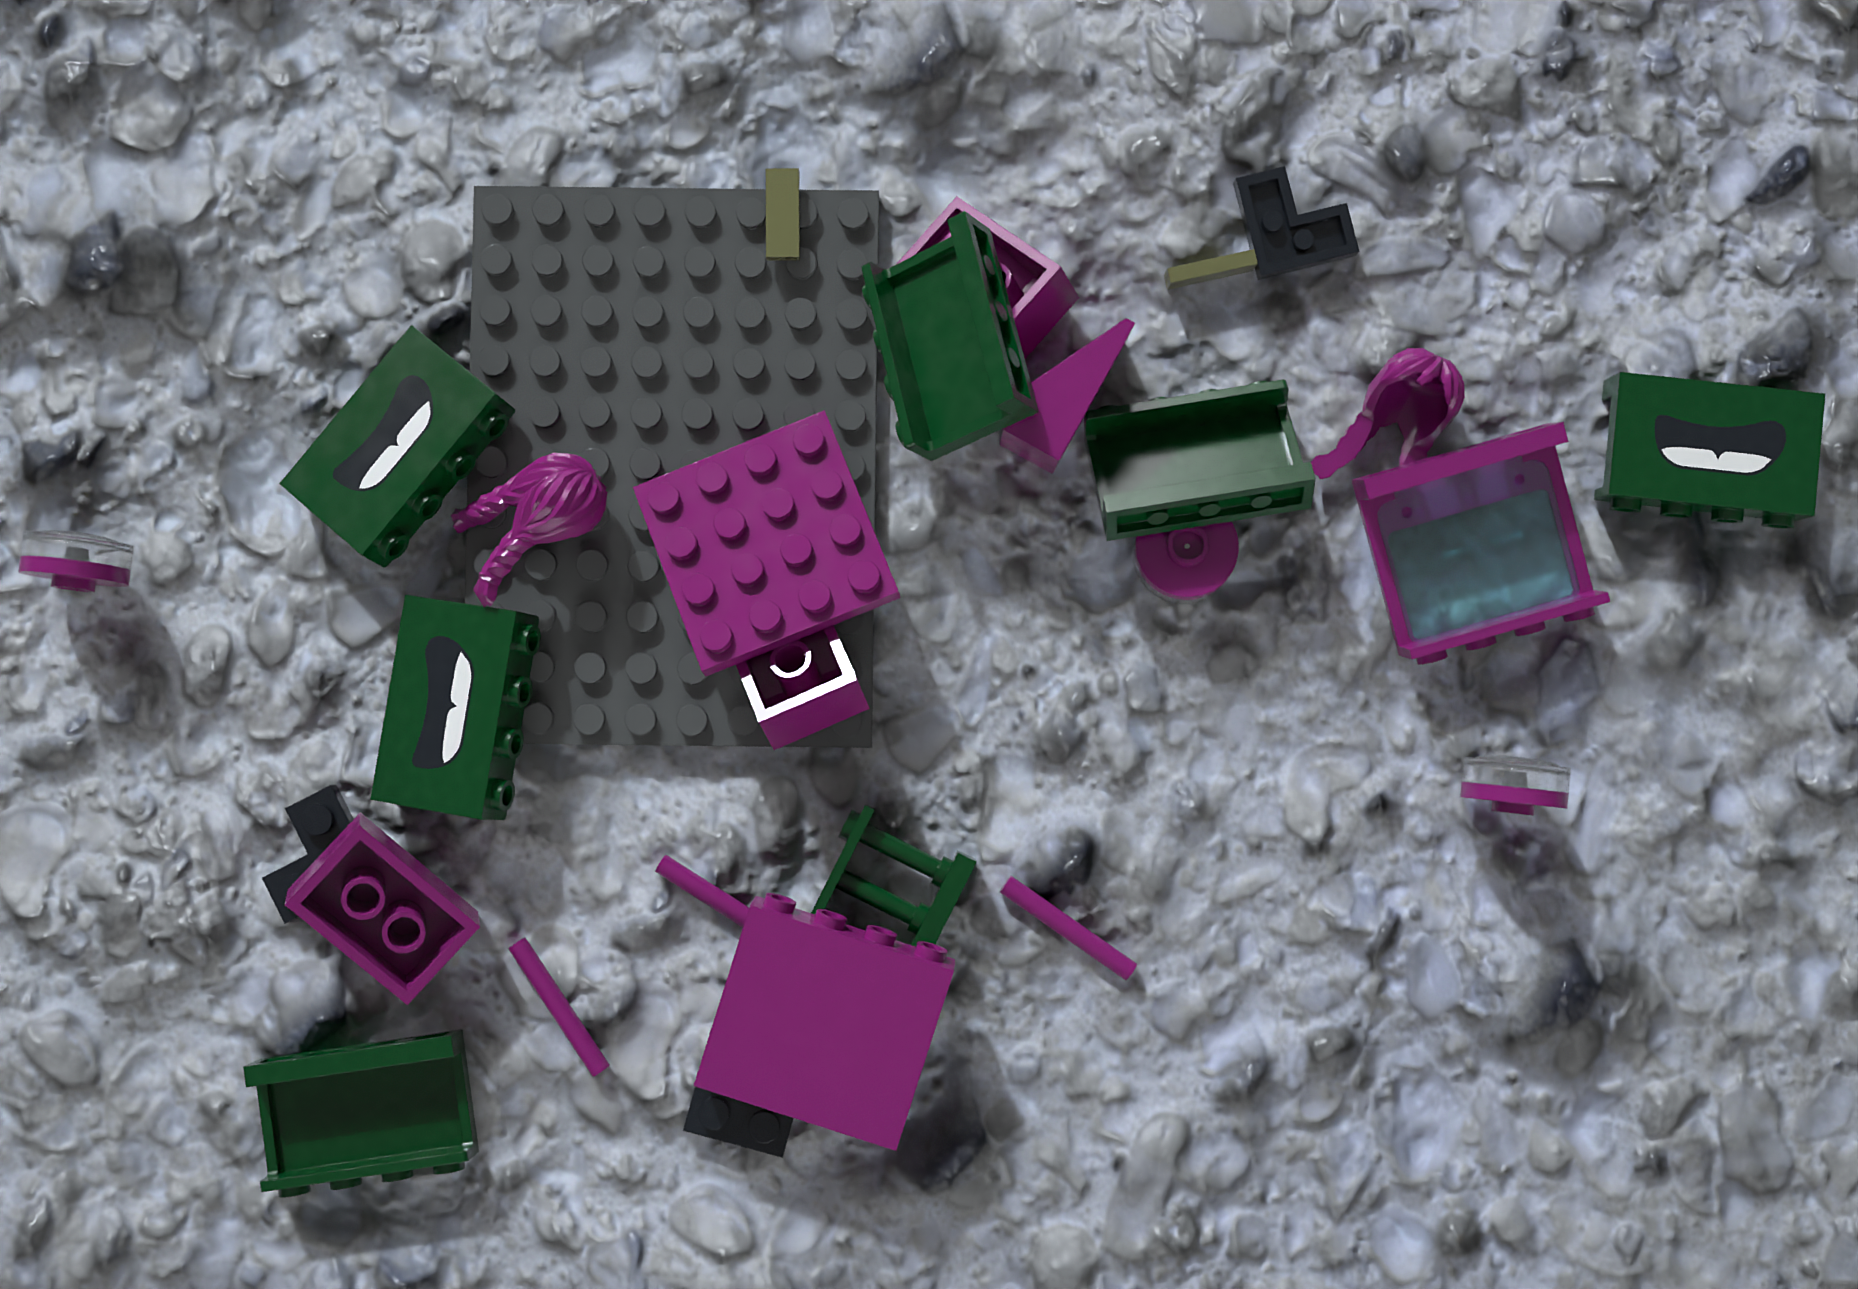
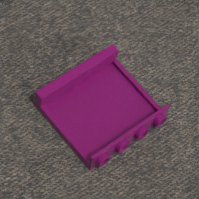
[693,893,955,1151]

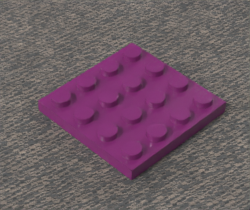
[633,410,901,677]

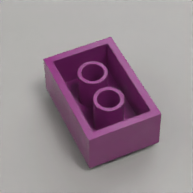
[285,812,480,1005]

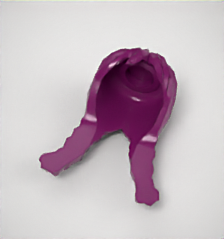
[1311,348,1465,479]
[450,453,608,607]

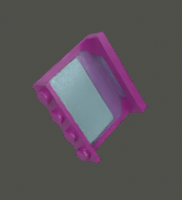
[1351,422,1610,665]

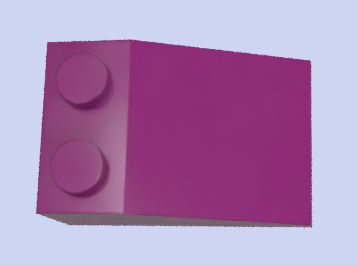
[897,196,1080,359]
[1000,318,1135,474]
[736,625,870,750]

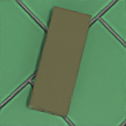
[765,168,800,261]
[1164,249,1258,290]

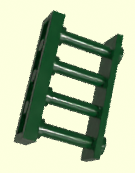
[811,804,977,947]

